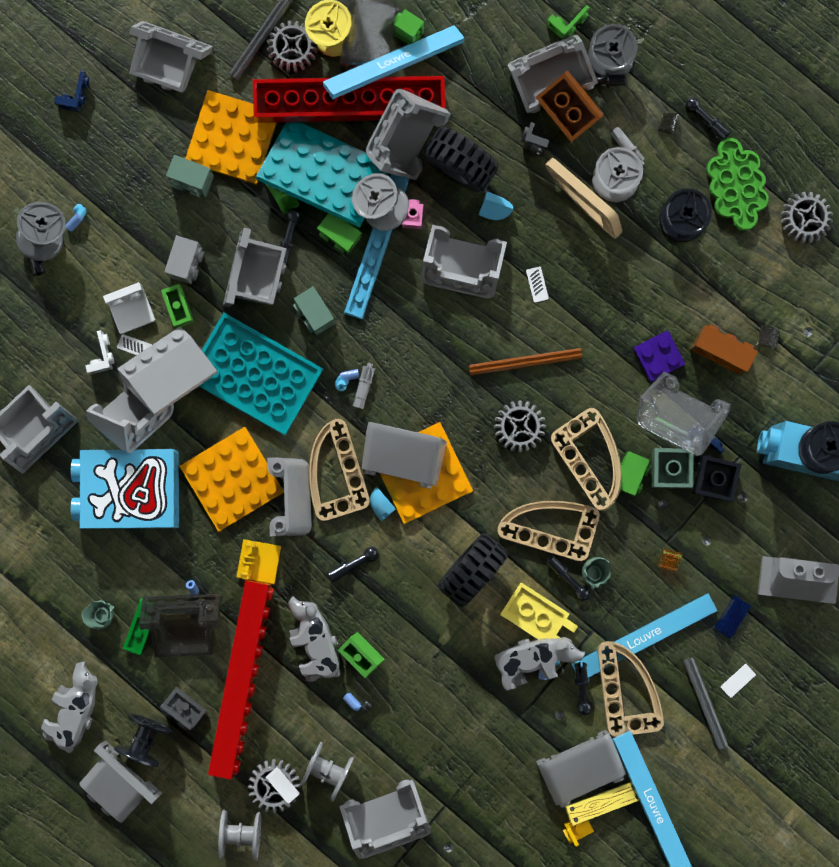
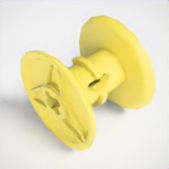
[305,0,358,57]

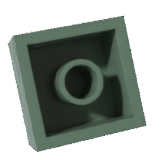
[166,155,214,198]
[293,286,336,336]
[651,448,693,488]

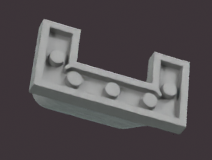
[129,21,213,92]
[223,228,287,307]
[0,385,78,474]
[758,556,839,604]
[79,741,162,823]

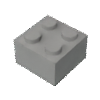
[164,235,204,284]

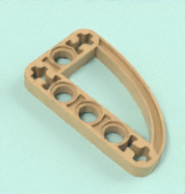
[545,158,622,239]
[551,408,622,511]
[309,419,370,521]
[497,501,600,561]
[597,641,664,737]

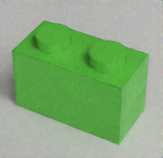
[393,9,424,45]
[317,213,362,254]
[161,284,194,329]
[620,451,651,496]
[338,632,385,678]

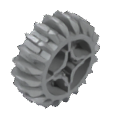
[267,21,318,72]
[781,192,833,243]
[494,400,546,453]
[248,759,300,813]

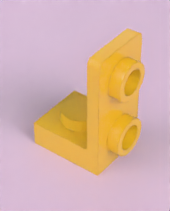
[563,820,594,847]

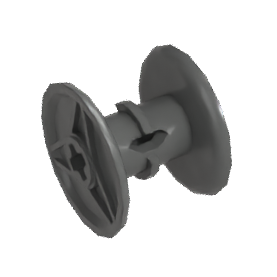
[588,24,638,77]
[16,202,66,261]

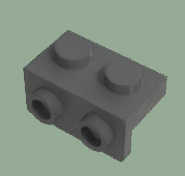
[521,122,549,157]
[160,687,207,730]

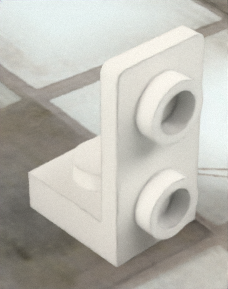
[85,330,114,375]

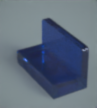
[714,595,751,638]

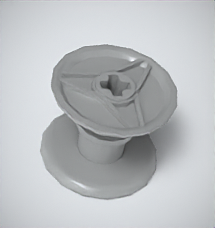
[592,147,643,202]
[352,174,409,231]
[299,741,354,802]
[218,809,261,862]

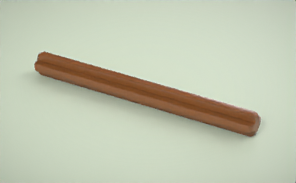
[469,348,582,375]

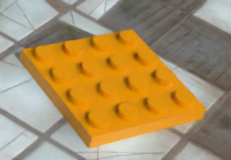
[185,90,277,185]
[380,422,473,524]
[179,427,284,532]

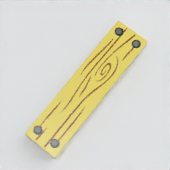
[565,782,639,826]

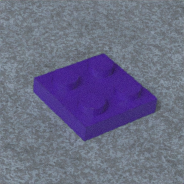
[633,330,685,382]

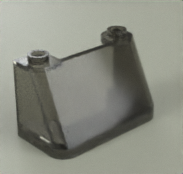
[340,0,400,77]

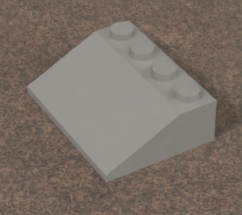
[117,326,218,416]

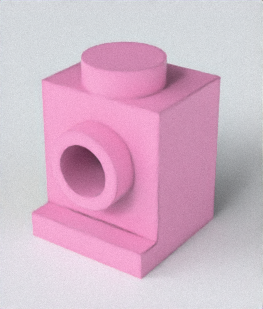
[402,199,423,229]

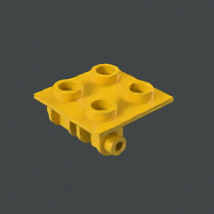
[237,539,281,584]

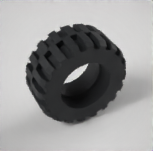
[423,127,498,193]
[438,533,508,607]

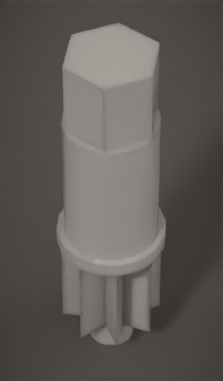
[610,127,645,166]
[353,363,375,409]

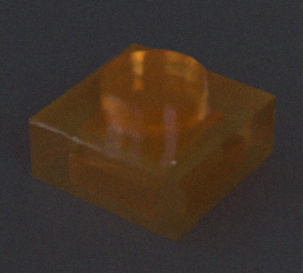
[658,548,682,572]

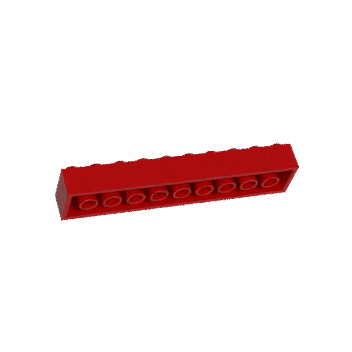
[253,76,446,123]
[208,580,274,779]

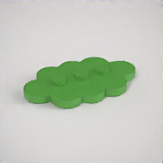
[706,138,769,231]

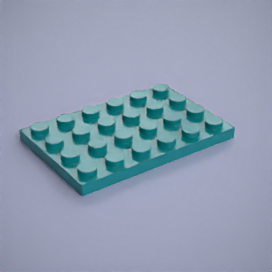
[256,122,388,228]
[199,312,323,436]

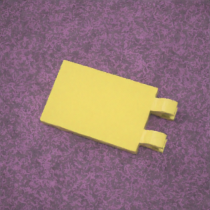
[500,583,578,639]

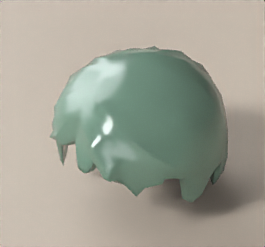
[582,557,611,589]
[82,600,114,630]

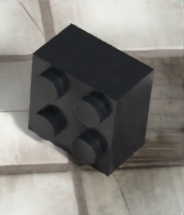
[692,455,742,503]

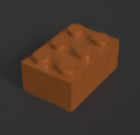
[535,71,603,142]
[690,324,758,376]

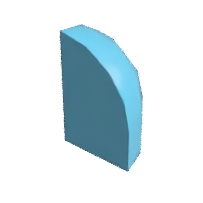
[479,192,513,220]
[370,486,396,522]

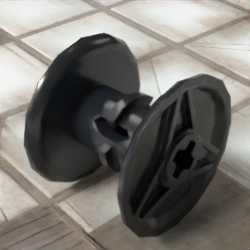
[659,189,712,242]
[798,421,839,474]
[113,713,173,767]

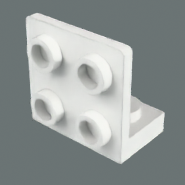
[103,282,155,334]

